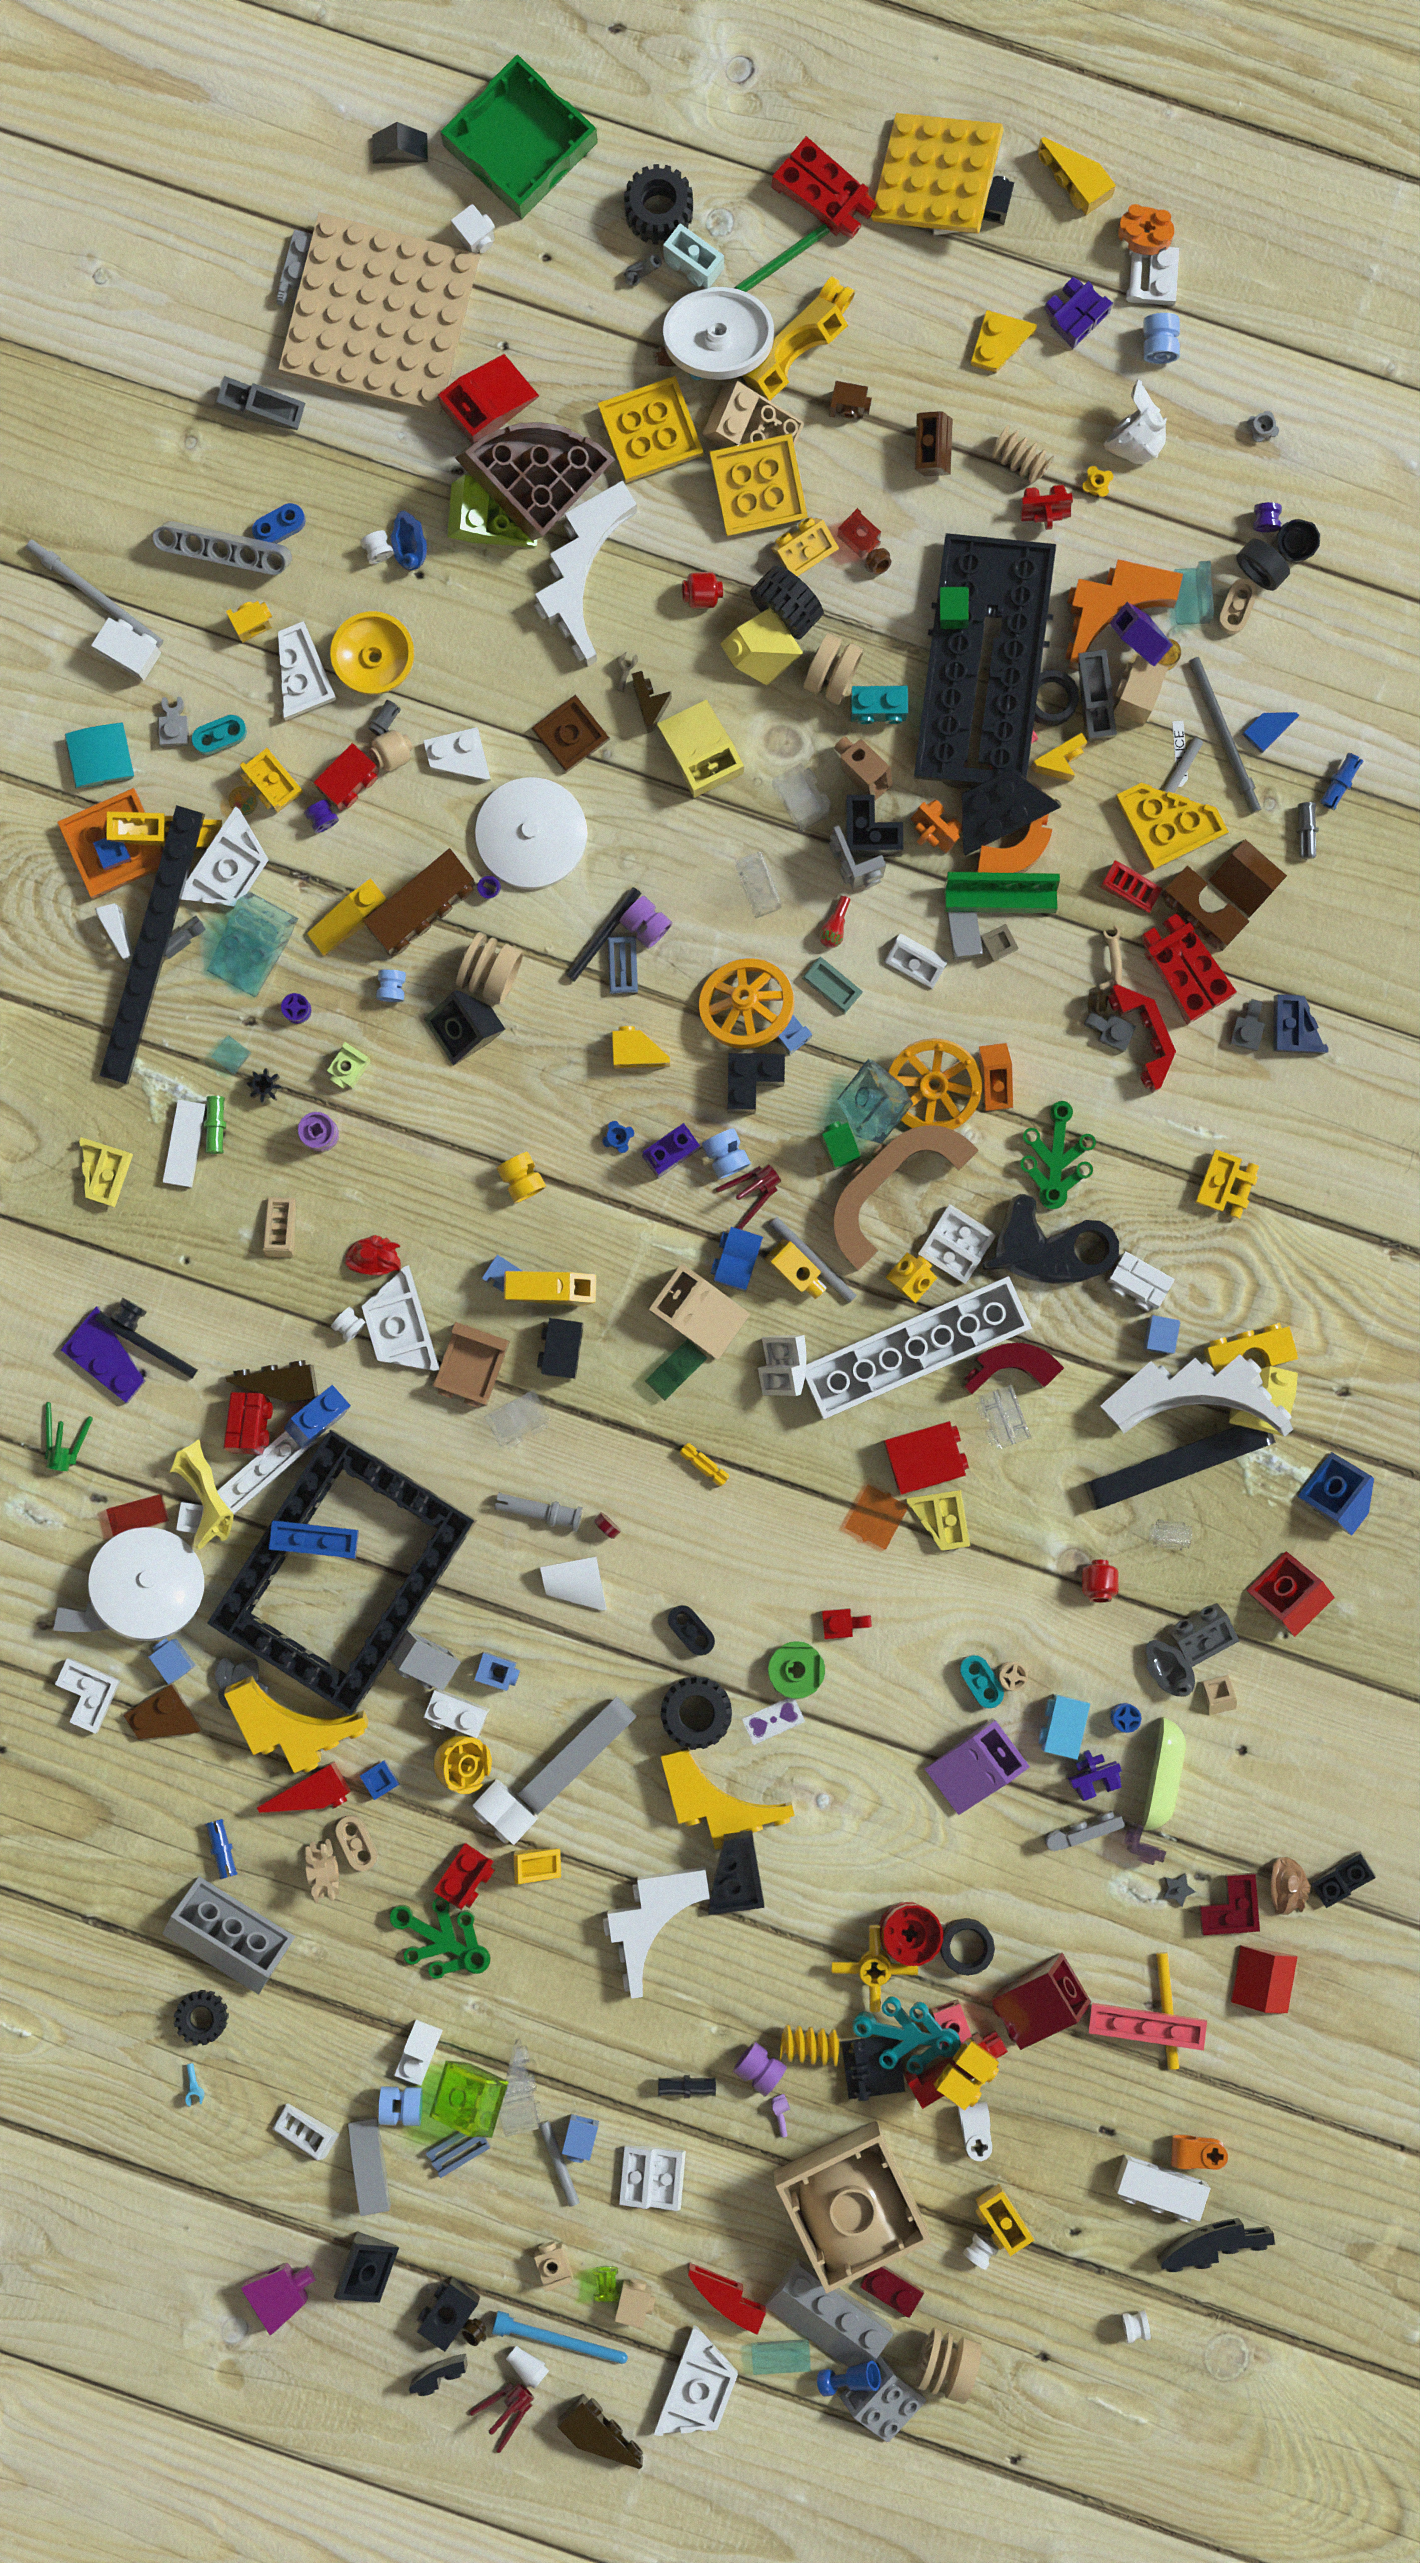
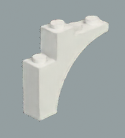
[603,1867,710,1999]

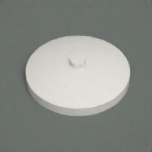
[663,287,774,380]
[475,777,587,890]
[88,1527,204,1641]

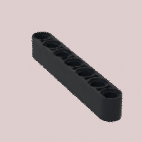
[1084,1425,1276,1510]

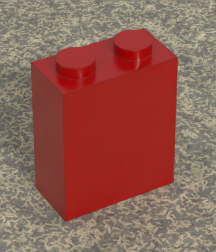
[883,1421,969,1495]

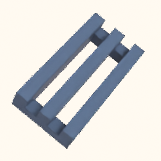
[608,937,638,994]
[426,2122,490,2178]

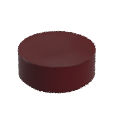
[594,1512,621,1539]

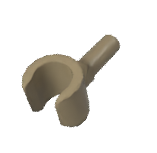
[617,652,638,693]

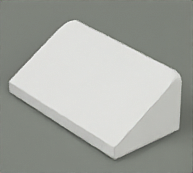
[884,934,948,989]

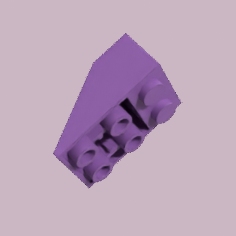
[925,1718,1030,1815]

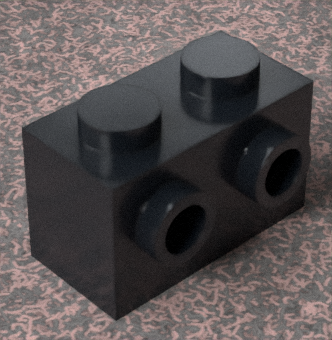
[537,1318,584,1380]

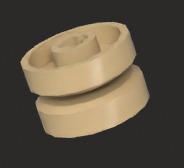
[803,632,864,705]

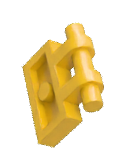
[1195,1149,1259,1219]

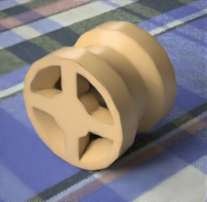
[998,1661,1028,1691]

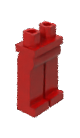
[771,136,877,239]
[1141,913,1237,1025]
[903,2030,1008,2109]

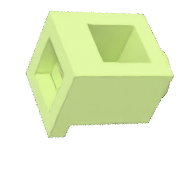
[327,1042,371,1089]

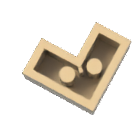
[1114,655,1168,725]

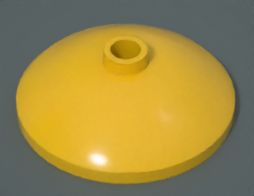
[330,611,414,695]

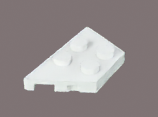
[181,807,269,907]
[362,1265,440,1371]
[654,2325,738,2436]

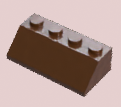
[364,848,476,956]

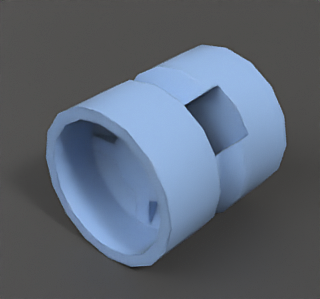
[1143,313,1180,364]
[702,1128,751,1180]
[379,2086,423,2126]

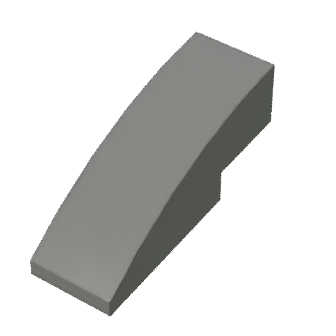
[53,1601,109,1632]
[348,2117,391,2216]

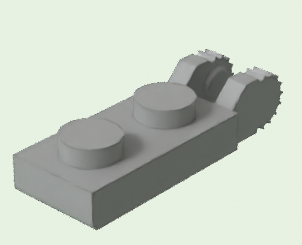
[277,230,313,307]
[1044,1811,1125,1852]

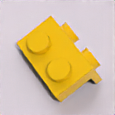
[239,748,303,813]

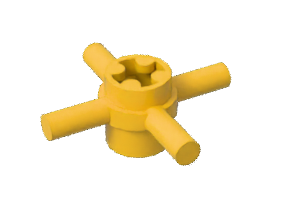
[832,1925,918,2012]

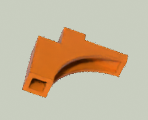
[1065,559,1183,671]

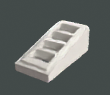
[95,903,133,963]
[272,2104,339,2161]

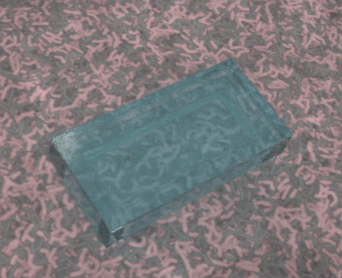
[752,2339,811,2375]

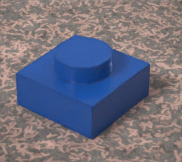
[93,837,131,871]
[360,1760,400,1800]

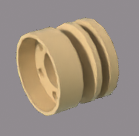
[456,932,524,1005]
[916,2328,982,2404]

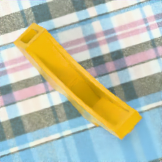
[224,1676,369,1773]
[661,1747,795,1850]

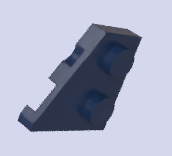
[1273,994,1329,1054]

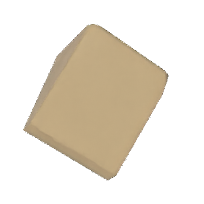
[1201,1675,1237,1715]

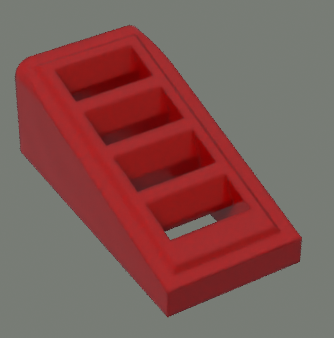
[1100,860,1163,914]

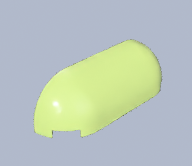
[1141,1717,1186,1830]

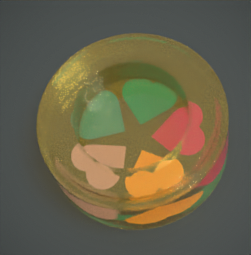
[228,786,258,816]

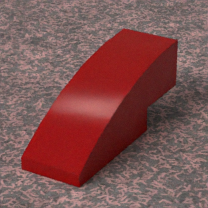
[688,2263,766,2335]

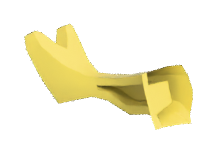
[169,1439,234,1550]

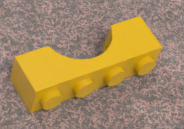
[742,296,848,401]

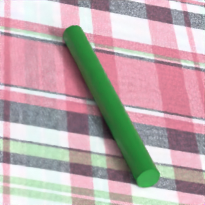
[735,223,830,292]

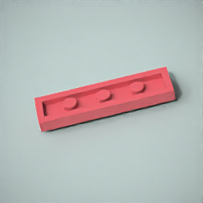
[1089,2003,1207,2051]

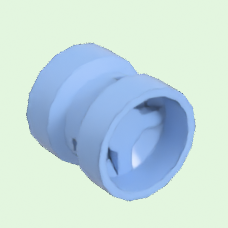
[376,970,406,1002]

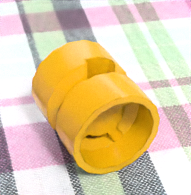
[496,1152,546,1203]

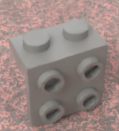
[829,825,886,890]

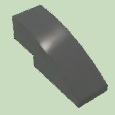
[213,376,306,430]
[1078,649,1117,742]

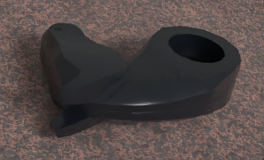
[982,1194,1119,1284]

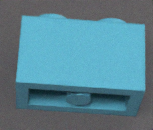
[1038,1694,1090,1760]

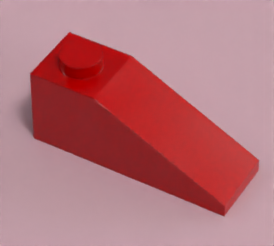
[257,1762,351,1813]

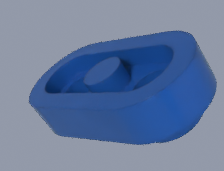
[252,503,306,544]

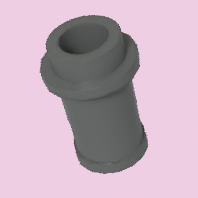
[369,700,401,736]

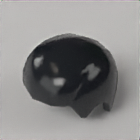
[1276,519,1320,562]

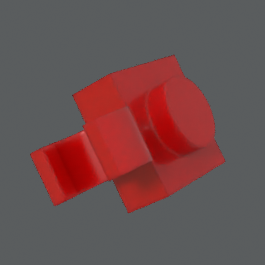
[822,1608,872,1639]

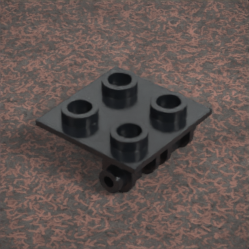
[841,2036,905,2101]

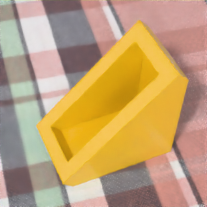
[514,1848,561,1884]

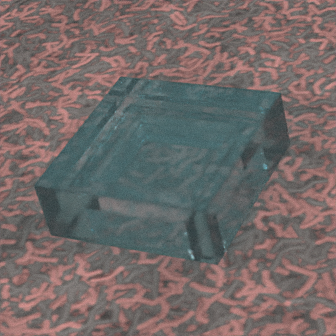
[211,1035,251,1075]

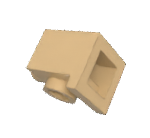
[534,2241,574,2292]

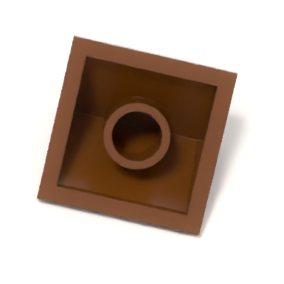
[1208,839,1287,918]

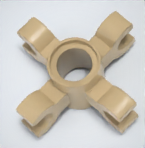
[305,1839,339,1904]

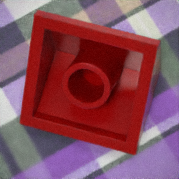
[1231,1945,1298,2013]

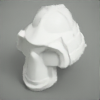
[1104,379,1167,465]

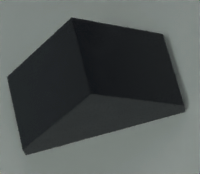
[372,122,428,164]

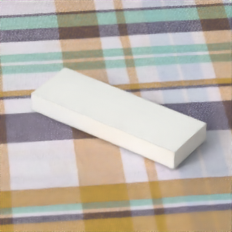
[163,1100,207,1188]

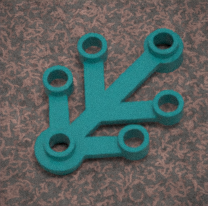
[852,1996,961,2075]

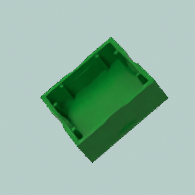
[440,54,598,219]

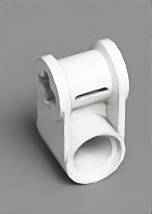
[958,2102,992,2161]

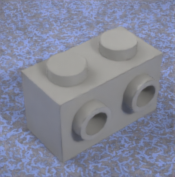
[389,1629,461,1691]

